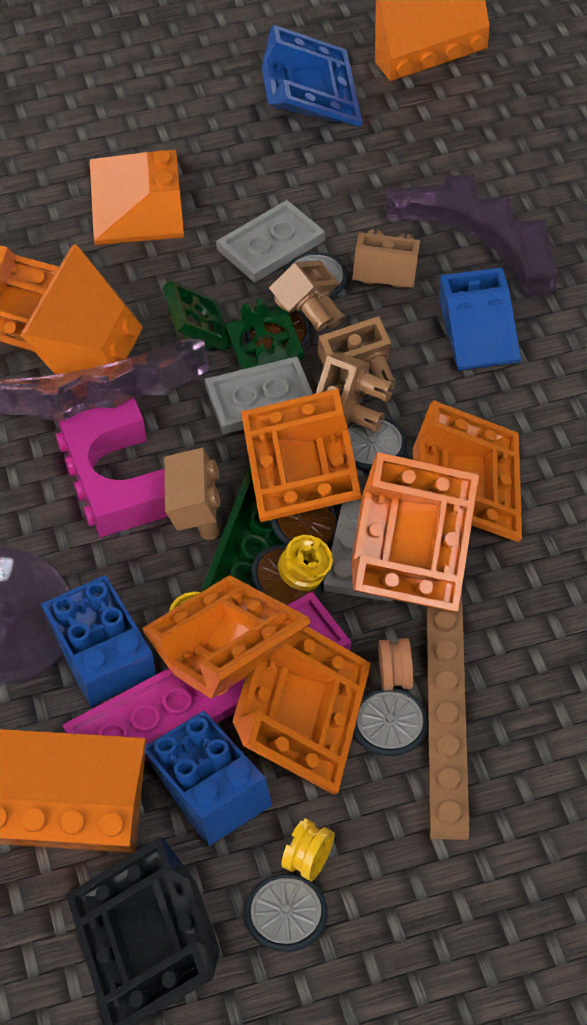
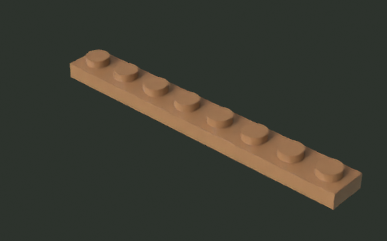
[426,590,469,840]

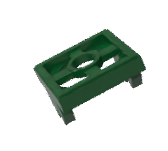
[162,280,232,358]
[225,298,305,370]

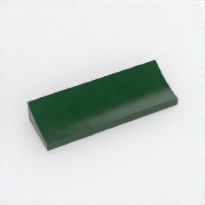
[199,463,285,592]

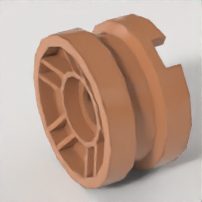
[378,638,413,691]

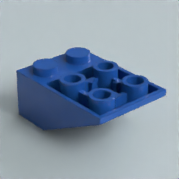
[439,267,521,370]
[41,575,156,707]
[145,710,272,846]

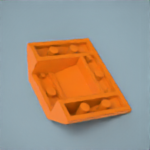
[90,150,184,245]
[20,244,143,402]
[0,245,59,352]
[241,388,362,522]
[413,400,522,542]
[351,452,479,613]
[142,575,311,699]
[232,626,371,795]

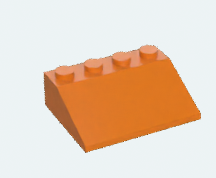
[375,0,490,81]
[0,729,146,853]

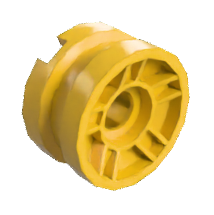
[278,535,333,591]
[281,818,335,882]

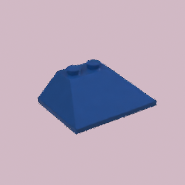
[262,25,363,127]

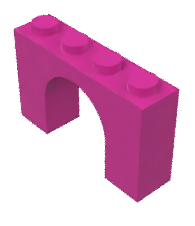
[55,397,168,538]

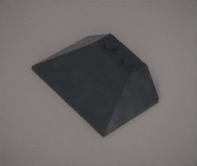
[66,837,220,1025]

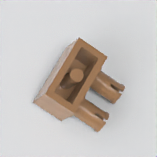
[352,229,420,288]
[269,260,346,331]
[318,316,396,398]
[315,353,395,433]
[164,448,221,540]

